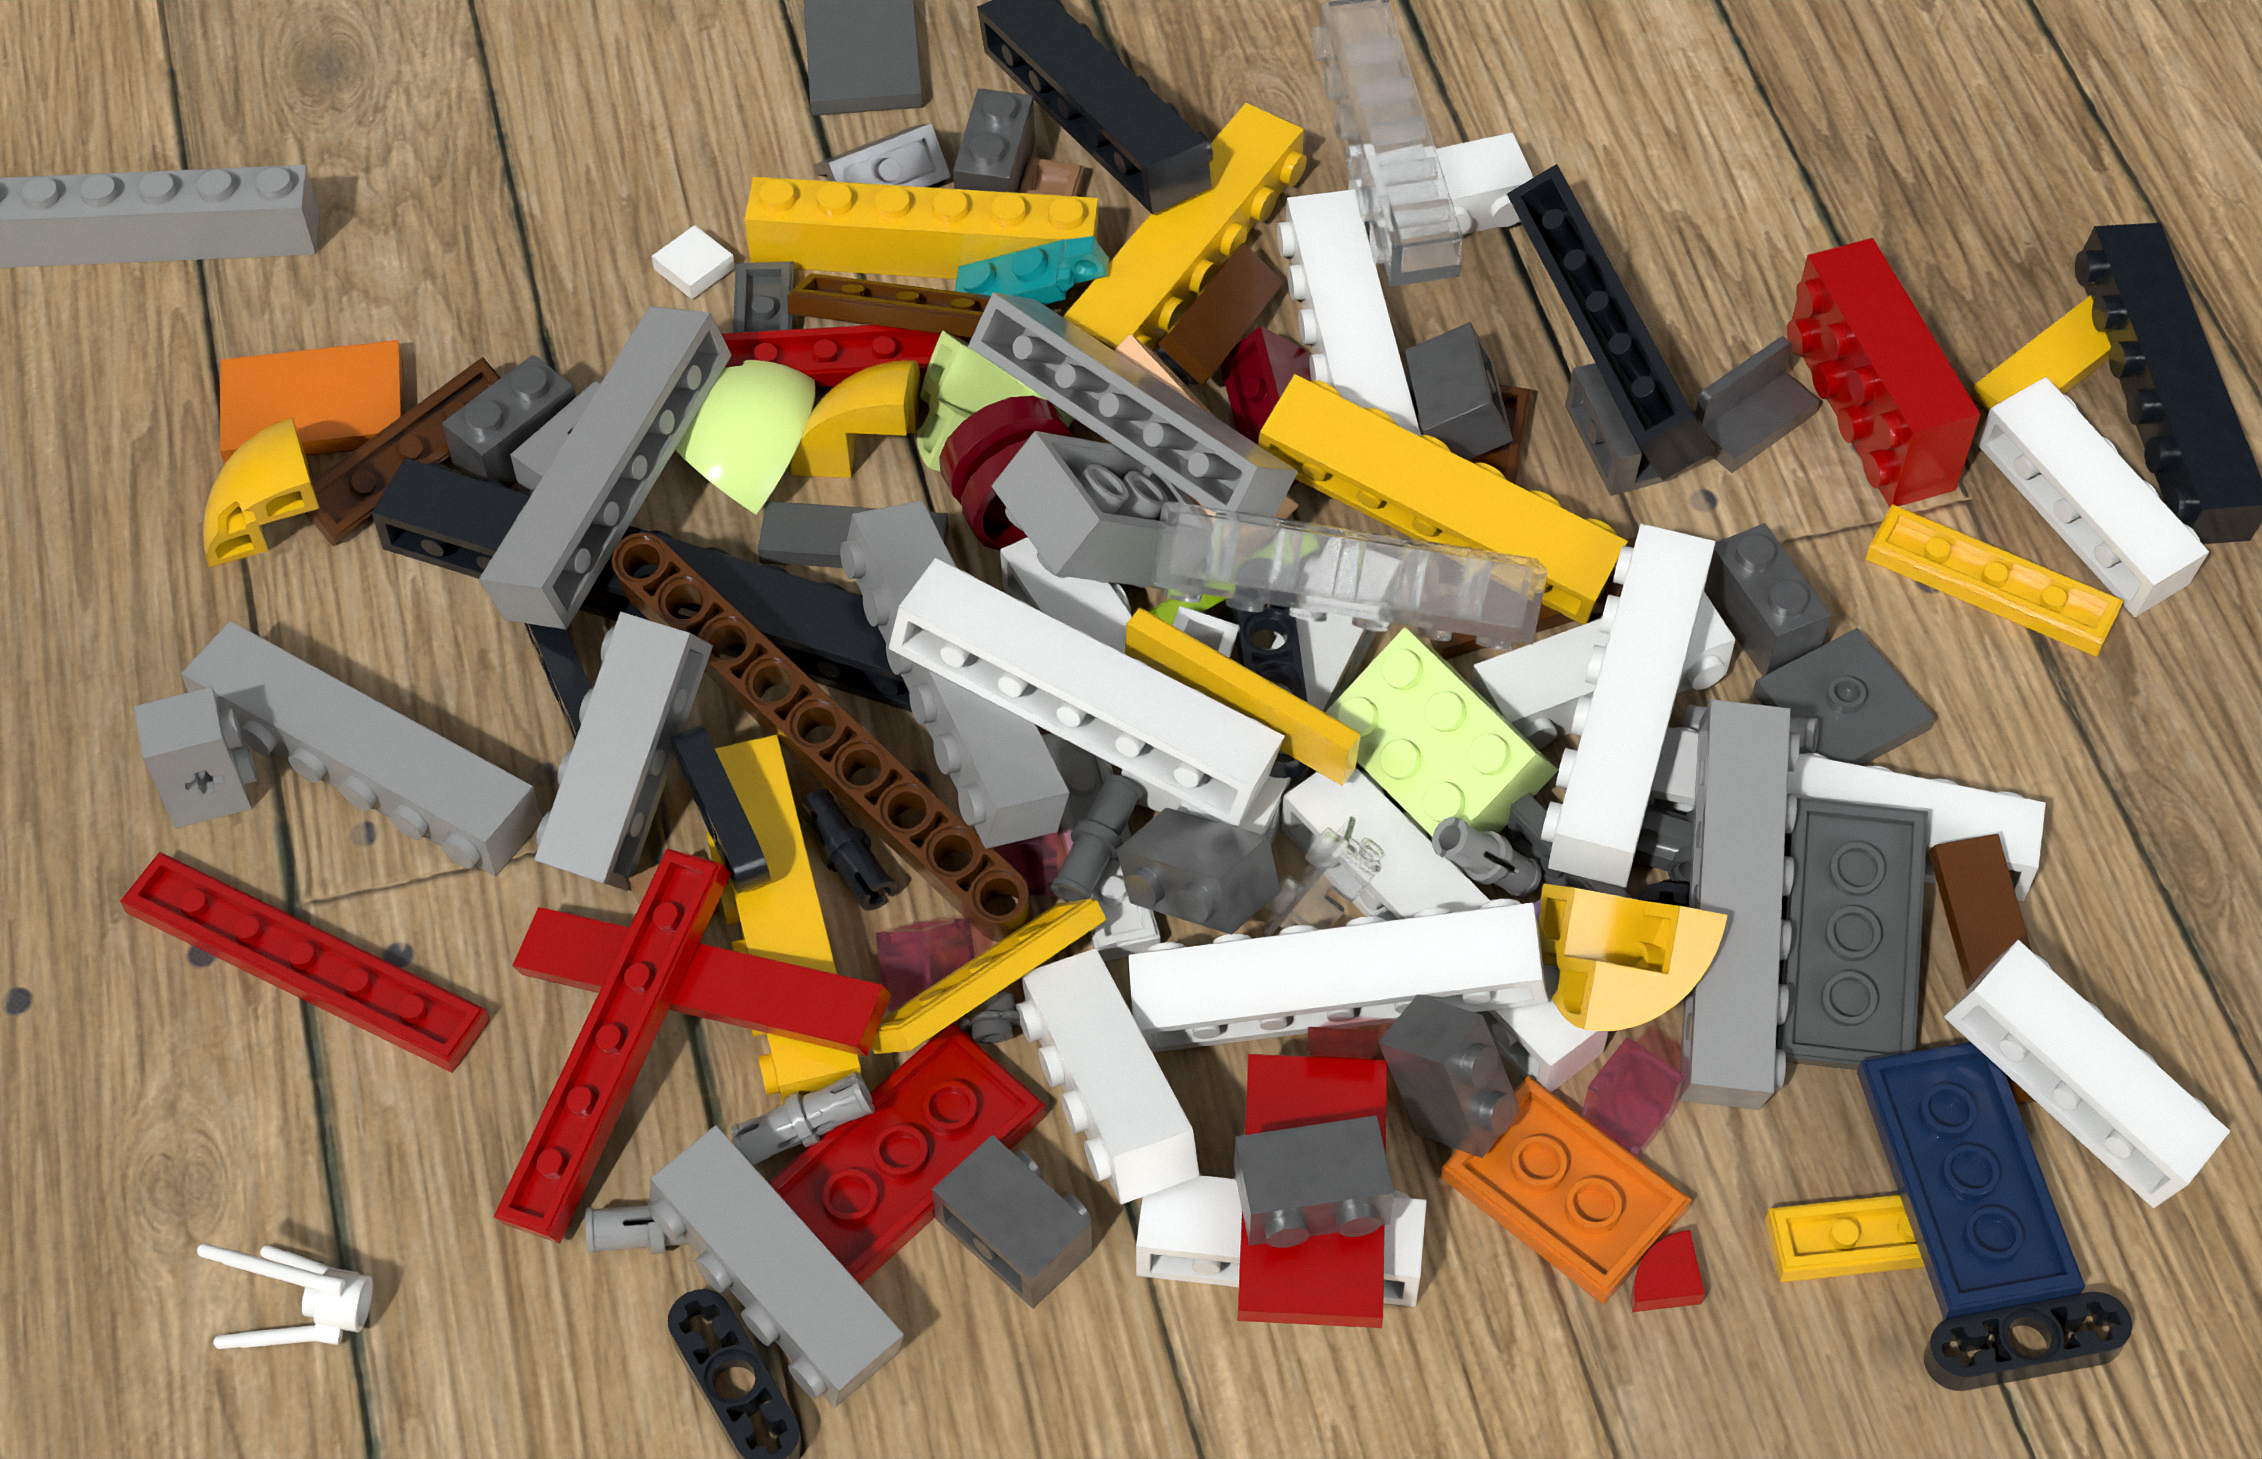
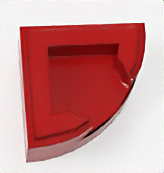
[1631,1230,1705,1312]

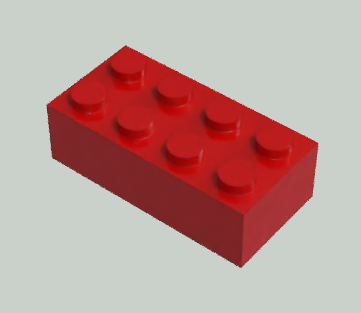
[1787,238,1981,508]

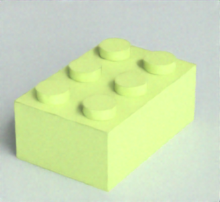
[1325,627,1559,837]

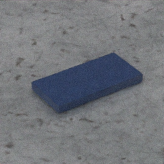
[1857,1042,2085,1320]

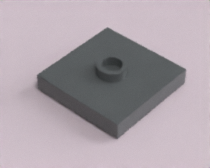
[1753,628,1935,766]

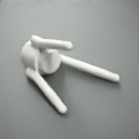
[197,1243,373,1349]

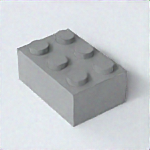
[992,431,1219,590]

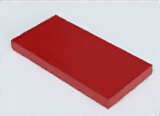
[768,1023,1047,1286]
[1237,1054,1387,1328]

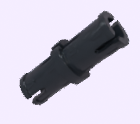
[796,789,898,911]

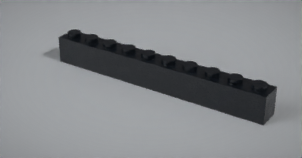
[371,458,912,712]

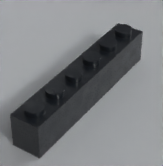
[977,0,1213,215]
[1507,164,1716,481]
[2075,222,2262,544]

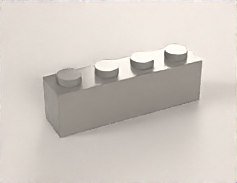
[534,612,713,891]
[648,1125,904,1408]

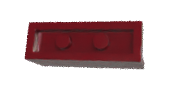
[1220,326,1312,490]

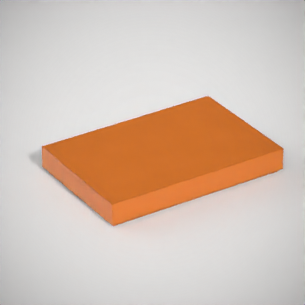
[220,340,404,464]
[1440,1076,1692,1305]

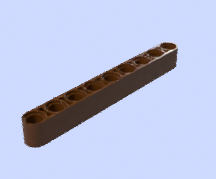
[612,532,1034,942]

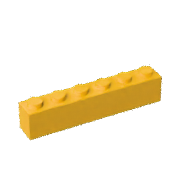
[1063,103,1307,351]
[744,177,1099,288]
[1258,374,1628,625]
[706,735,861,1105]

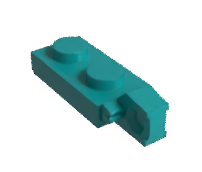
[955,236,1109,305]

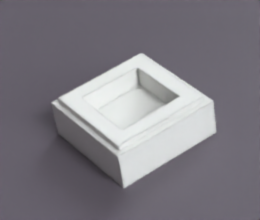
[652,225,735,299]

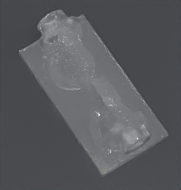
[1263,816,1385,937]

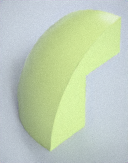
[917,331,1075,472]
[675,360,815,515]

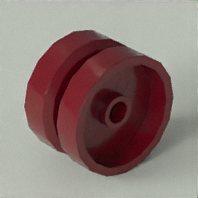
[939,395,1073,551]

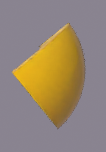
[791,360,922,478]
[203,417,319,568]
[1539,884,1728,1031]

